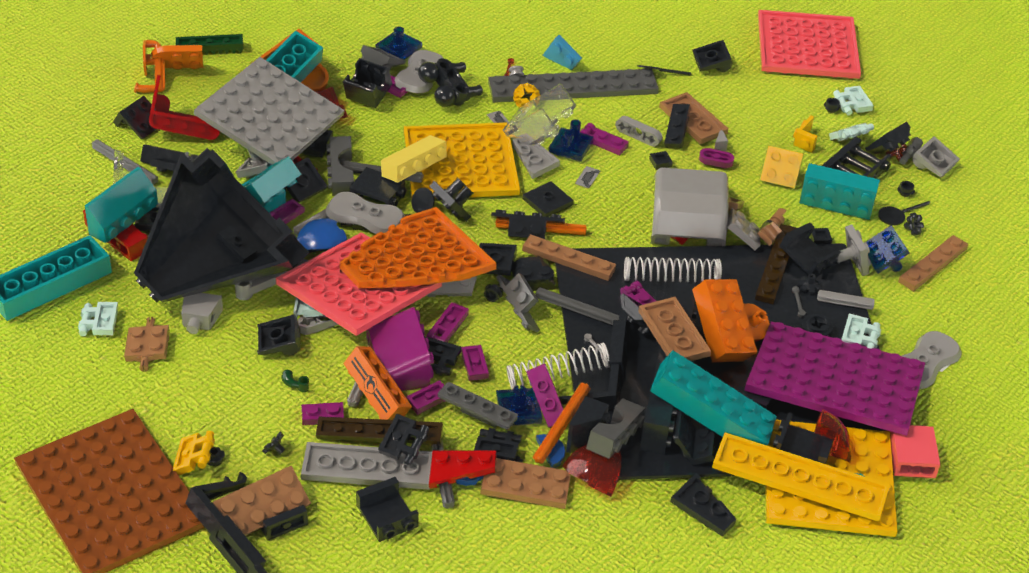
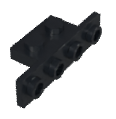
[140,144,199,173]
[491,210,565,239]

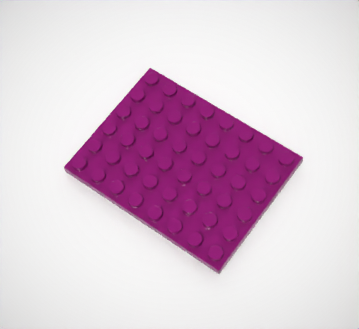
[744,321,925,436]

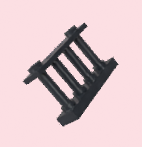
[822,137,891,179]

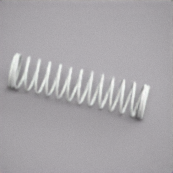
[624,257,722,282]
[506,343,609,391]

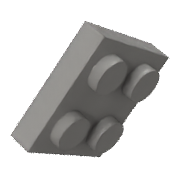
[727,208,760,250]

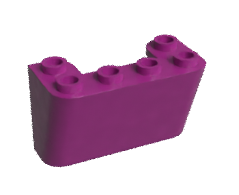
[366,307,434,391]

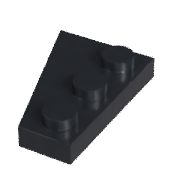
[670,473,736,537]

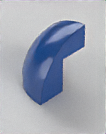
[297,218,347,252]

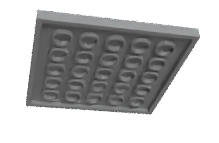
[194,57,345,165]

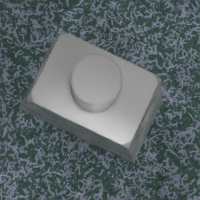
[181,293,223,334]

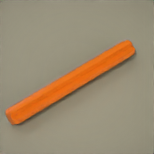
[495,218,587,235]
[533,383,591,464]

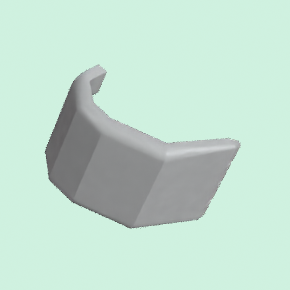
[651,168,729,246]

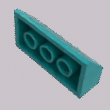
[84,167,158,243]

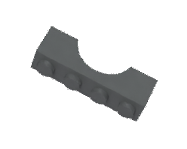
[326,136,354,196]
[586,399,645,459]

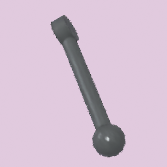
[792,286,806,318]

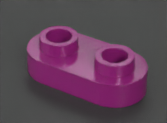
[699,148,734,169]

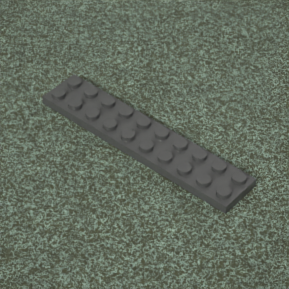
[488,68,659,103]

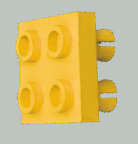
[760,146,804,188]

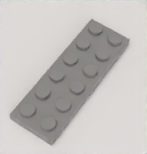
[301,442,432,490]

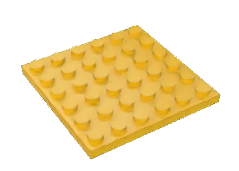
[404,122,520,199]
[765,420,897,537]

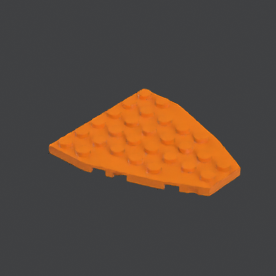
[340,207,497,288]

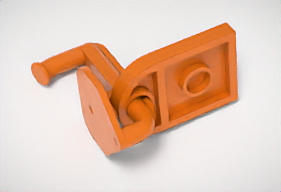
[134,40,203,93]

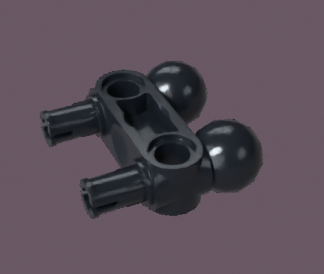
[418,58,483,107]

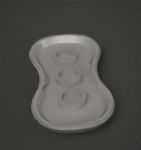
[394,50,443,93]
[326,192,405,234]
[902,331,962,389]

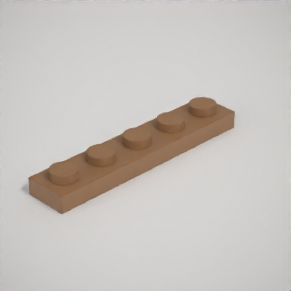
[522,234,616,281]
[898,235,968,292]

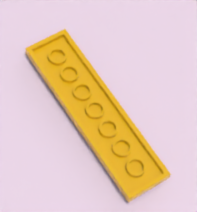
[712,432,890,522]

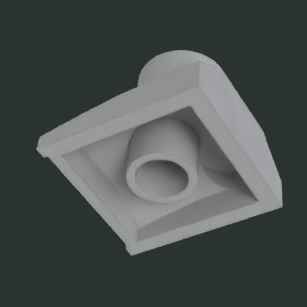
[913,136,960,177]

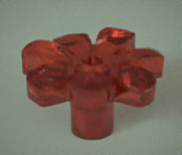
[886,144,907,162]

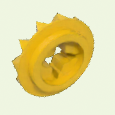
[513,83,540,110]

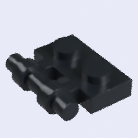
[424,336,461,376]
[378,414,430,465]
[474,428,522,461]

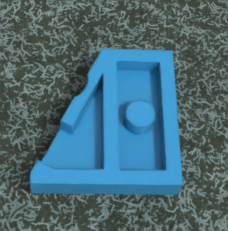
[543,34,582,70]

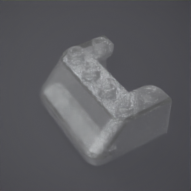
[503,83,576,146]

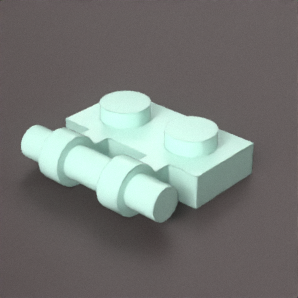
[833,86,874,115]
[829,123,874,142]
[78,302,119,336]
[842,313,881,349]

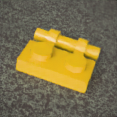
[173,431,215,476]

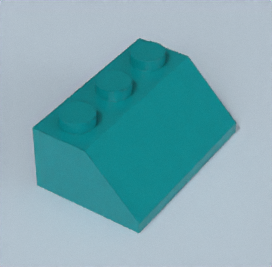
[243,156,301,206]

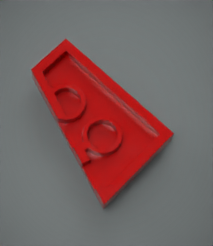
[429,450,497,489]

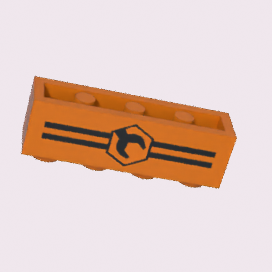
[343,346,412,420]

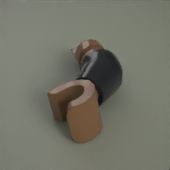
[757,208,786,246]

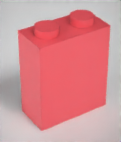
[890,425,940,478]

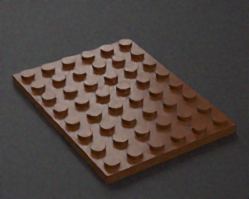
[14,409,205,573]

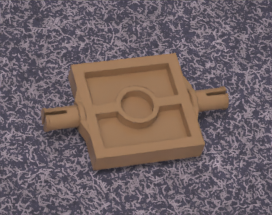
[124,317,170,371]

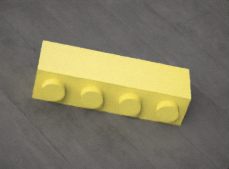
[381,135,447,183]

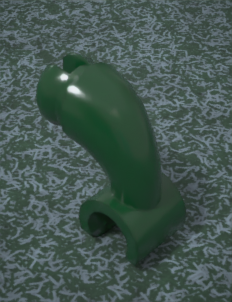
[281,369,309,392]

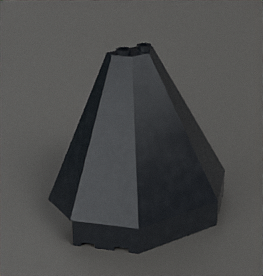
[134,148,310,303]

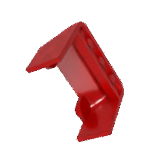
[149,75,220,140]

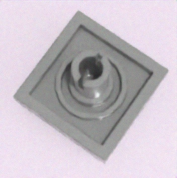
[236,149,271,178]
[837,224,871,276]

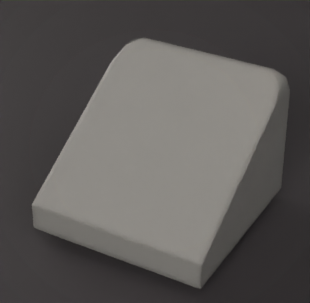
[714,130,728,152]

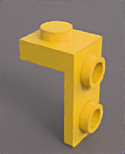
[793,115,818,153]

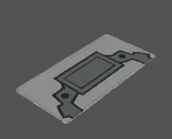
[487,111,513,129]
[575,166,600,188]

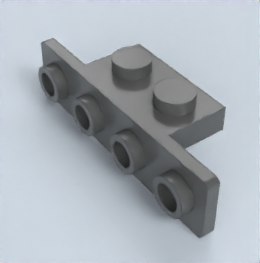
[496,273,540,333]
[438,382,518,430]

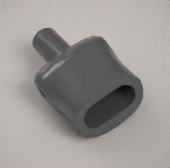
[899,137,923,165]

